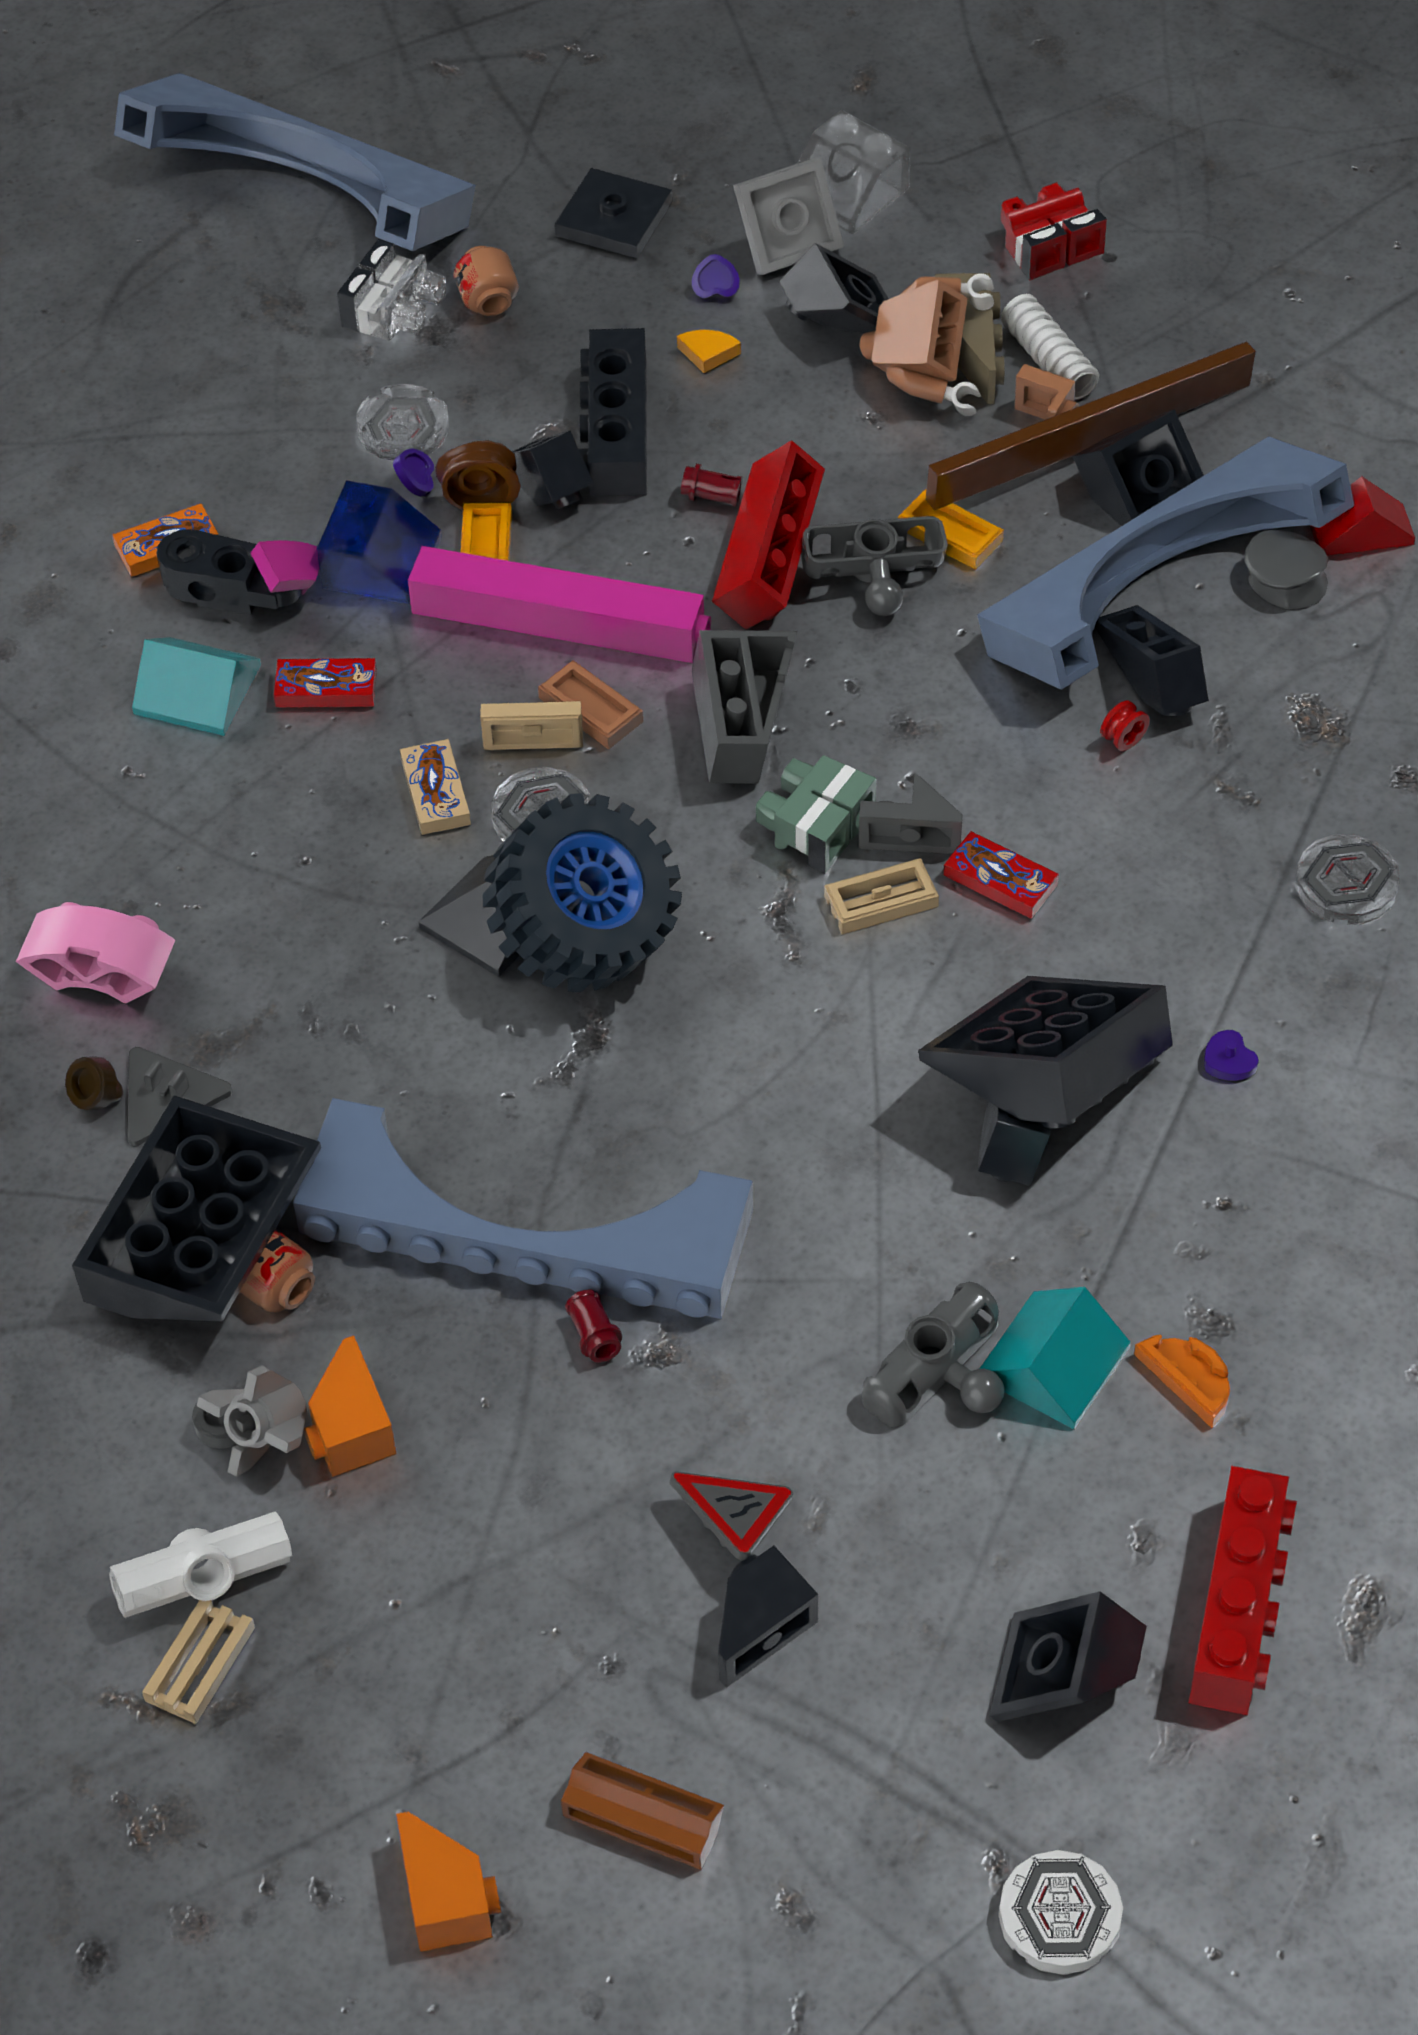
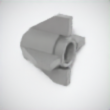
[197,1366,307,1477]

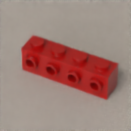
[712,440,825,630]
[1189,1465,1297,1716]

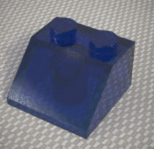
[317,480,442,604]

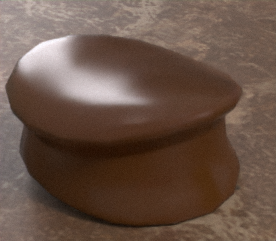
[435,440,521,510]

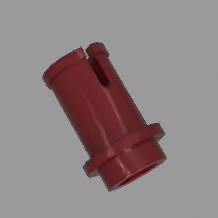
[681,463,743,506]
[565,1290,622,1363]

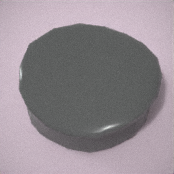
[1244,529,1329,610]

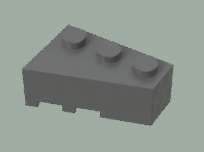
[692,630,797,783]

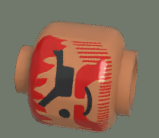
[453,246,519,316]
[240,1231,315,1313]

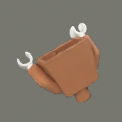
[860,273,994,416]

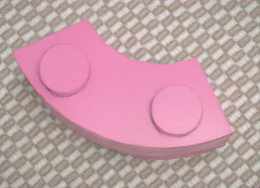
[15,902,176,1004]

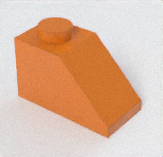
[304,1335,397,1477]
[396,1812,501,1952]

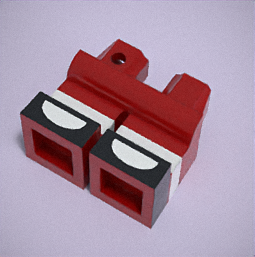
[1001,182,1107,281]

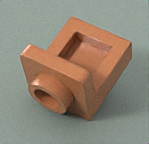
[1015,364,1079,420]

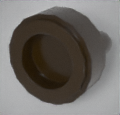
[65,1056,123,1110]

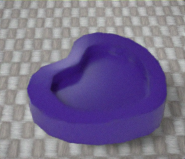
[691,254,740,298]
[393,449,434,497]
[1204,1030,1259,1081]

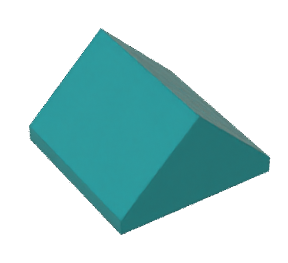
[132,637,261,736]
[979,1287,1131,1429]

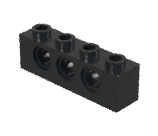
[579,328,647,496]

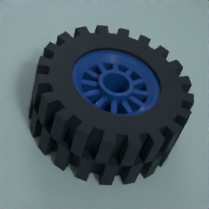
[482,793,682,992]

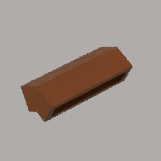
[561,1752,724,1870]

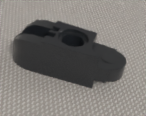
[156,529,302,615]

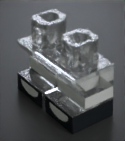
[337,238,446,341]

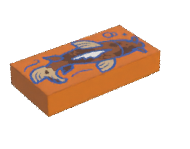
[112,503,219,577]

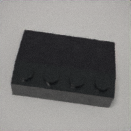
[918,976,1173,1128]
[72,1095,321,1321]

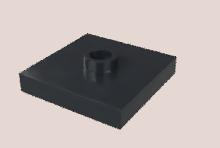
[555,168,673,258]

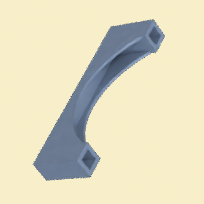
[114,73,476,251]
[977,436,1354,690]
[293,1098,753,1319]

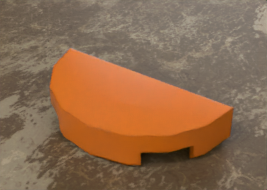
[1134,1335,1230,1428]

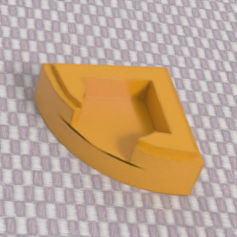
[677,329,741,373]

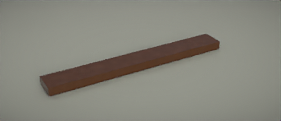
[926,342,1256,511]

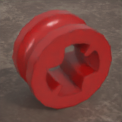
[1100,700,1150,751]

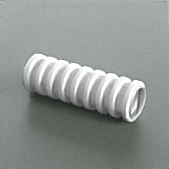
[1001,294,1099,401]

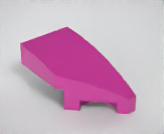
[251,540,323,595]

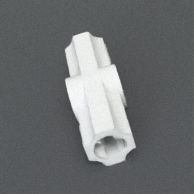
[109,1511,292,1618]

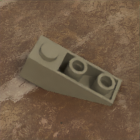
[935,273,1005,404]

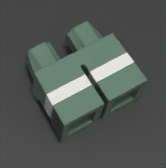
[756,755,877,874]

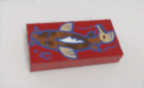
[274,658,377,708]
[944,831,1059,919]

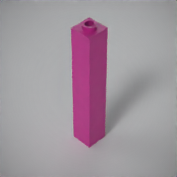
[408,546,711,663]

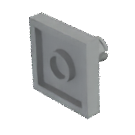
[733,158,844,275]

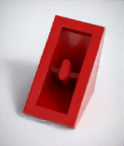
[1310,476,1415,556]

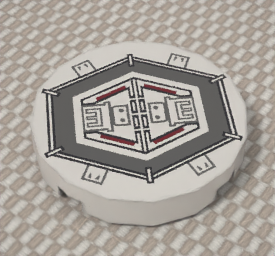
[999,1850,1123,1975]

